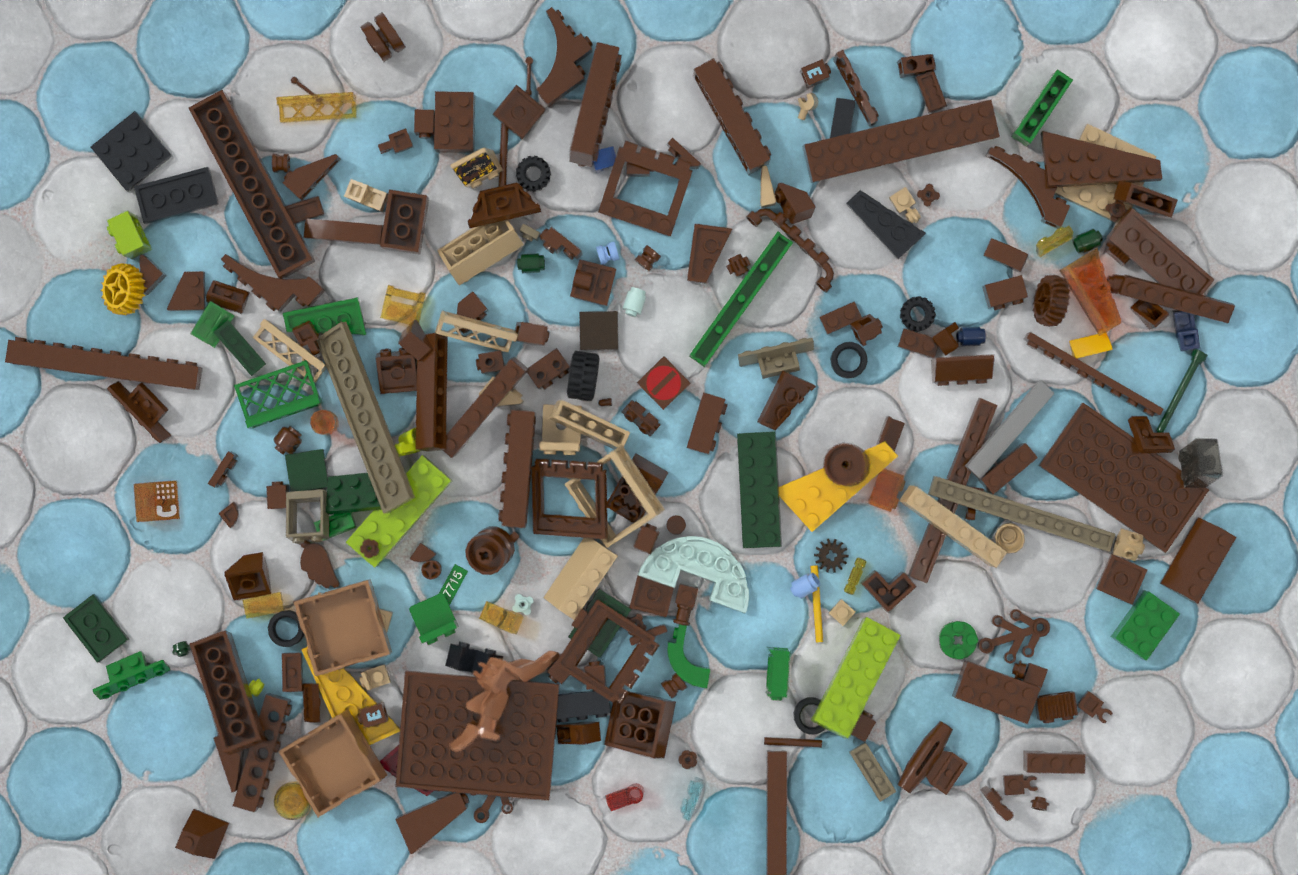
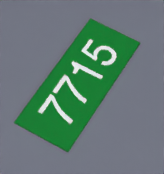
[439,564,468,604]

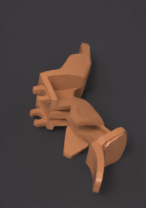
[449,651,560,751]

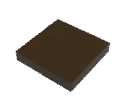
[579,311,618,350]

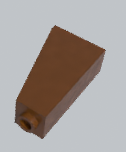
[395,792,469,855]

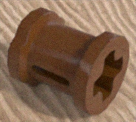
[673,604,693,626]

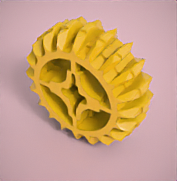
[100,263,146,315]

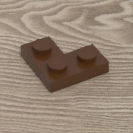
[1128,416,1175,453]

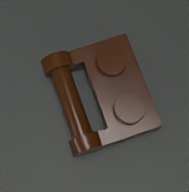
[980,786,1013,821]

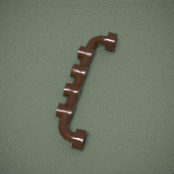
[746,208,834,293]

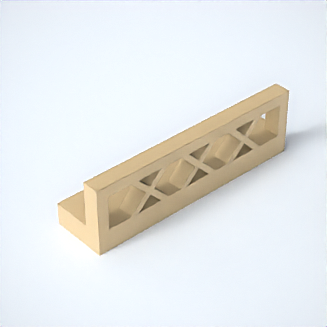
[435,310,518,352]
[253,319,327,383]

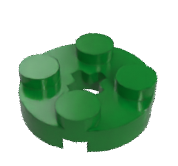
[939,621,978,660]

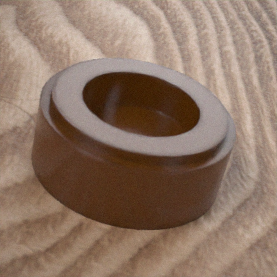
[667,515,686,535]

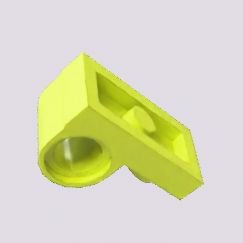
[395,428,421,457]

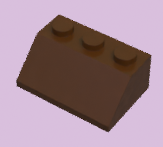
[931,355,994,386]

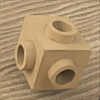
[1113,528,1145,561]

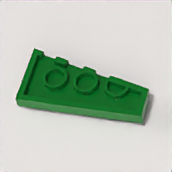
[283,297,367,335]

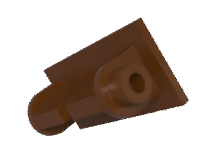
[622,400,661,437]

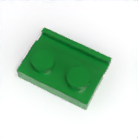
[190,301,235,348]

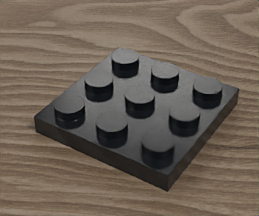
[91,111,172,192]

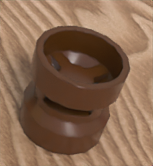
[635,245,661,272]
[661,673,688,699]

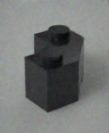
[445,641,503,674]

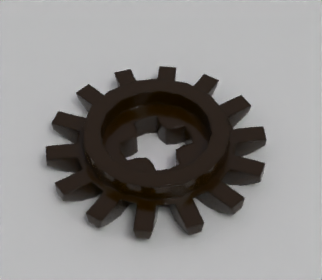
[814,539,849,573]

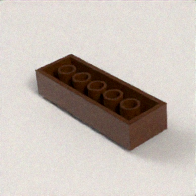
[569,42,622,167]
[693,58,771,176]
[498,410,536,528]
[189,630,266,755]

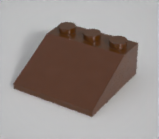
[604,690,676,758]

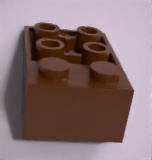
[607,453,669,523]

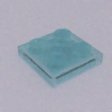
[680,777,704,821]

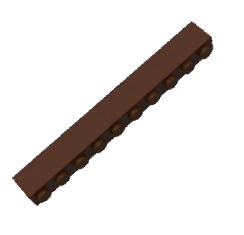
[5,337,202,390]

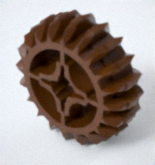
[1033,275,1070,327]

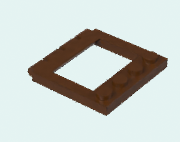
[598,140,693,236]
[531,459,608,539]
[555,599,660,704]

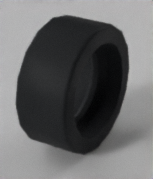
[830,342,868,379]
[268,610,305,647]
[793,697,825,735]

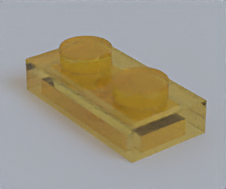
[1036,226,1073,257]
[242,592,285,619]

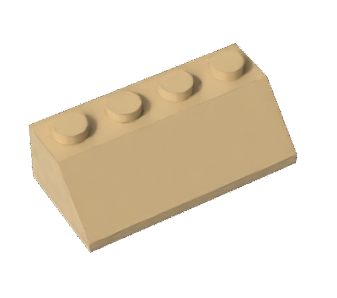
[437,220,524,286]
[543,538,618,620]

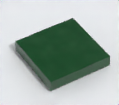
[285,449,328,492]

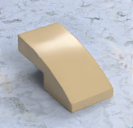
[344,179,388,212]

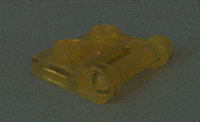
[380,285,426,325]

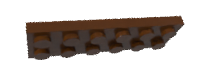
[1106,208,1215,295]

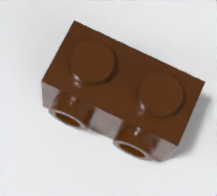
[527,348,570,390]

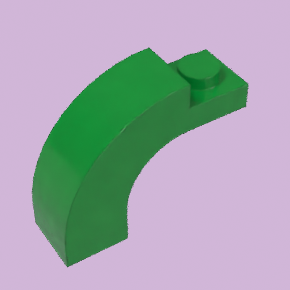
[668,624,710,688]

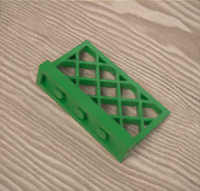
[234,360,323,429]

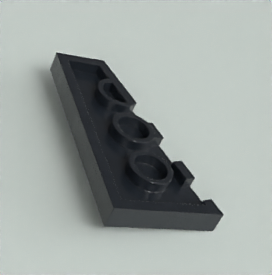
[846,190,926,260]

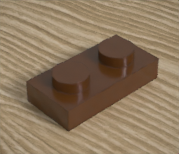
[819,301,862,335]
[897,328,938,358]
[208,451,238,488]
[282,652,303,692]

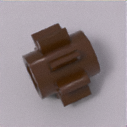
[726,254,750,277]

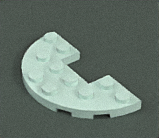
[637,536,749,613]

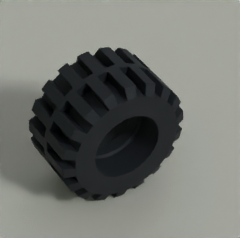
[567,350,600,401]

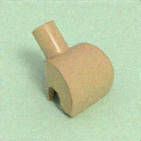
[798,93,818,120]

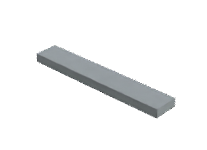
[965,380,1055,479]

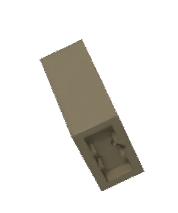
[286,489,329,544]

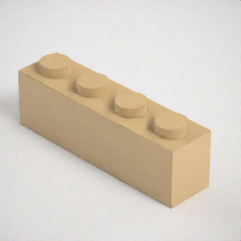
[549,400,630,450]

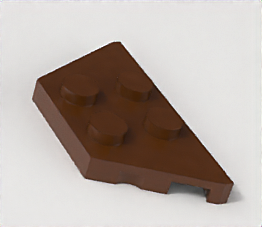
[468,183,541,229]

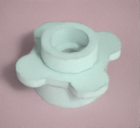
[512,594,533,615]

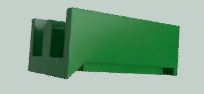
[766,647,790,701]

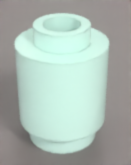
[623,287,646,317]

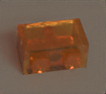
[867,469,906,512]

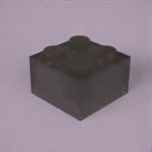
[1178,438,1223,488]

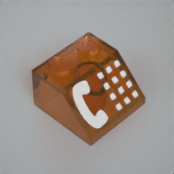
[134,481,180,522]

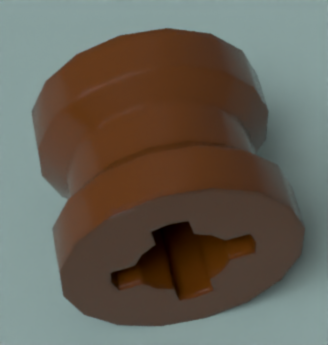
[272,153,290,173]
[421,560,442,579]

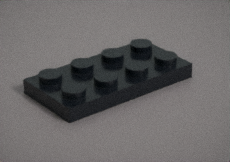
[134,167,219,224]

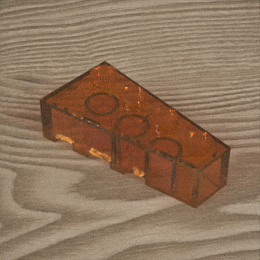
[1059,248,1122,336]

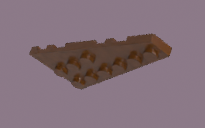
[1040,131,1163,188]

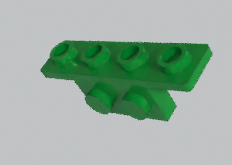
[93,651,170,700]

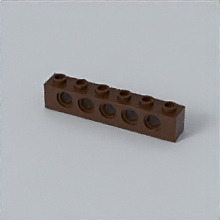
[233,693,292,813]

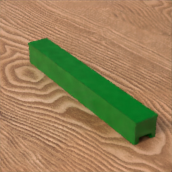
[689,231,793,367]

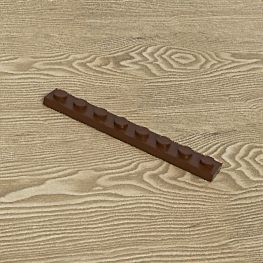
[1023,332,1164,417]

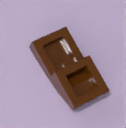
[984,238,1029,272]

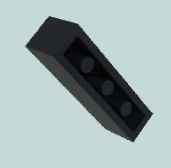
[557,690,611,723]

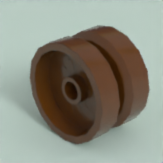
[360,12,406,62]
[823,443,870,487]
[465,526,515,575]

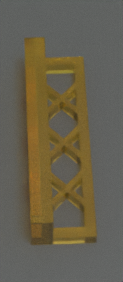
[276,92,357,123]

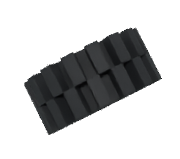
[516,155,551,192]
[900,296,936,332]

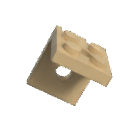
[540,404,582,455]

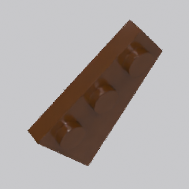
[687,224,732,284]
[757,371,816,431]

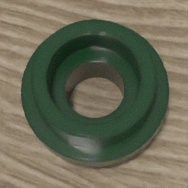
[172,641,191,657]

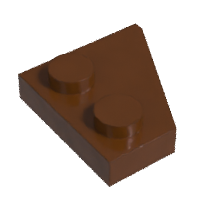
[167,271,205,311]

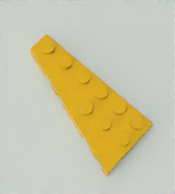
[779,441,898,532]
[301,647,400,745]

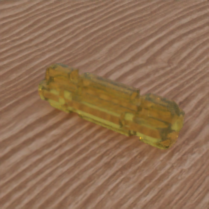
[844,558,866,595]

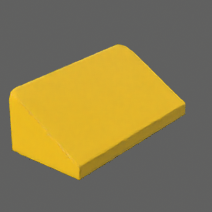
[1069,332,1113,358]

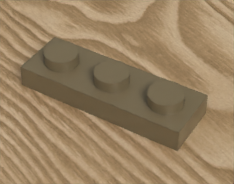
[849,742,896,802]

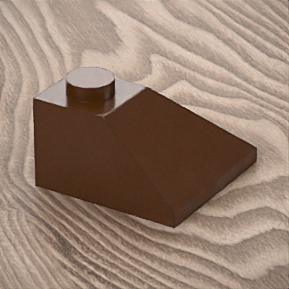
[224,552,271,600]
[175,809,229,859]

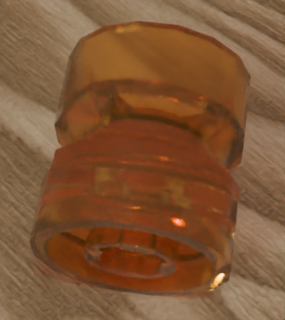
[310,410,339,435]

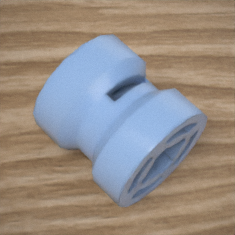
[596,241,620,265]

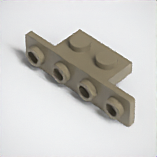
[738,338,814,379]

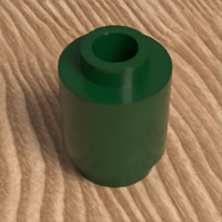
[1072,228,1103,253]
[517,253,545,274]

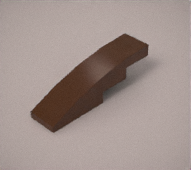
[304,219,383,245]

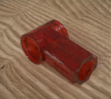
[605,783,644,811]

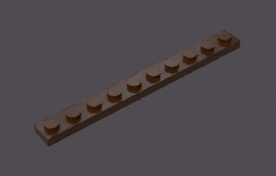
[908,398,998,583]

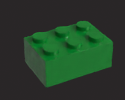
[1111,590,1180,661]

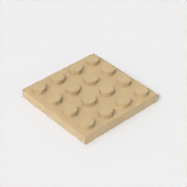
[1055,124,1157,223]

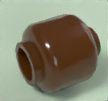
[273,426,302,455]

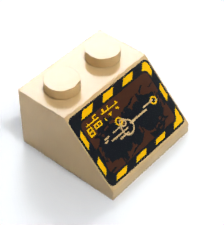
[450,147,503,189]

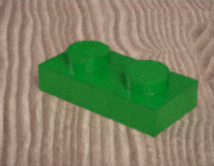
[314,512,357,541]

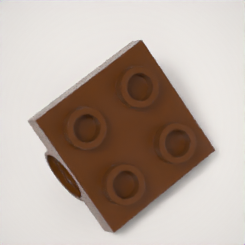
[570,259,617,306]

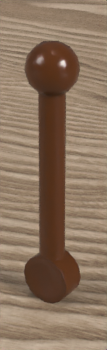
[525,57,533,96]
[291,77,324,104]

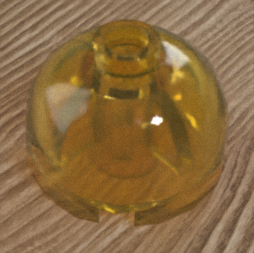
[274,781,311,820]

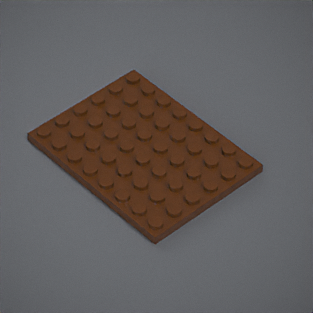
[395,670,560,801]

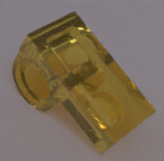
[479,601,524,634]

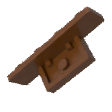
[107,381,171,443]

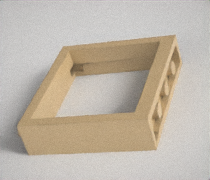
[565,446,665,548]

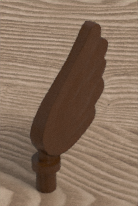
[299,540,340,588]

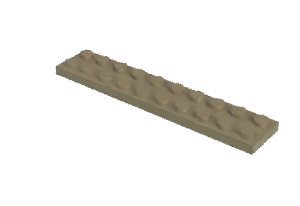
[316,322,415,514]

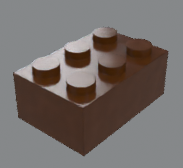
[434,91,475,153]
[380,189,429,255]

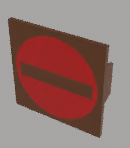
[637,356,691,410]

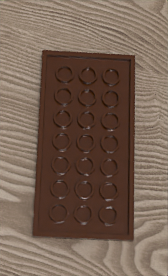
[1038,402,1209,553]

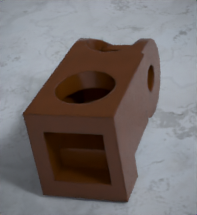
[897,54,936,78]

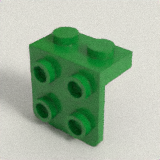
[409,593,459,645]

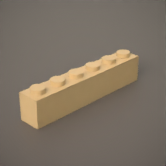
[899,485,1007,568]

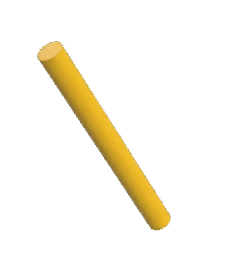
[810,565,823,642]

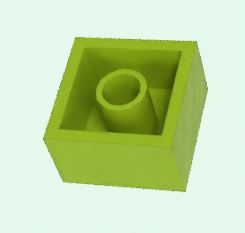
[106,210,152,259]

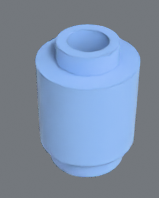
[790,573,820,599]

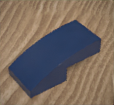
[1173,311,1200,351]

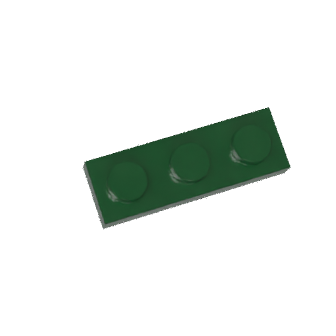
[213,320,266,376]

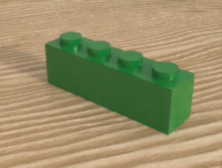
[1011,69,1073,147]

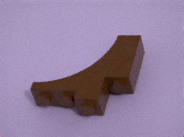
[536,7,593,108]

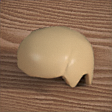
[995,523,1025,554]

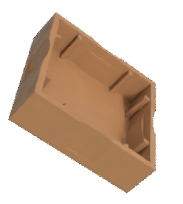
[293,579,392,676]
[278,709,387,817]

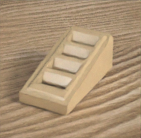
[760,166,776,208]

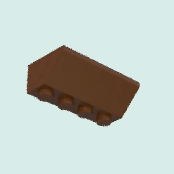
[1160,517,1237,604]

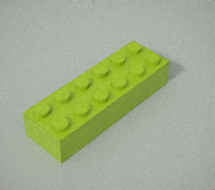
[346,455,453,568]
[811,617,901,739]

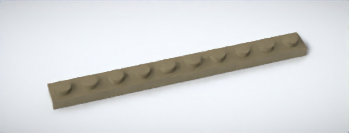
[928,476,1115,552]

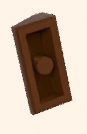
[206,280,250,314]

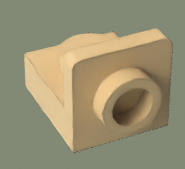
[360,664,391,691]

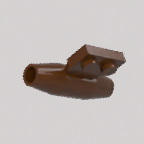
[897,721,968,795]

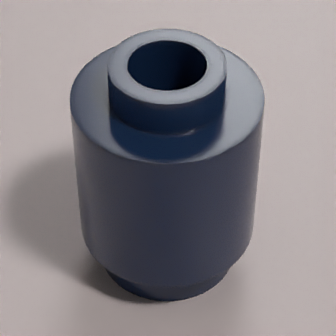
[956,327,986,346]

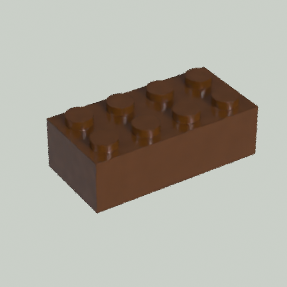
[952,660,1041,724]

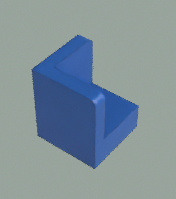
[593,146,616,172]

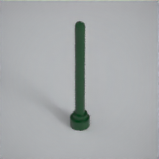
[1156,349,1208,433]

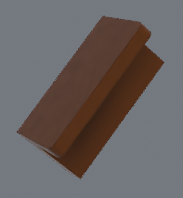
[876,416,905,451]

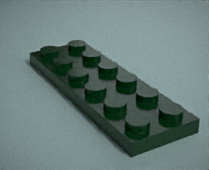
[737,431,782,548]

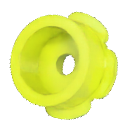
[249,679,265,697]

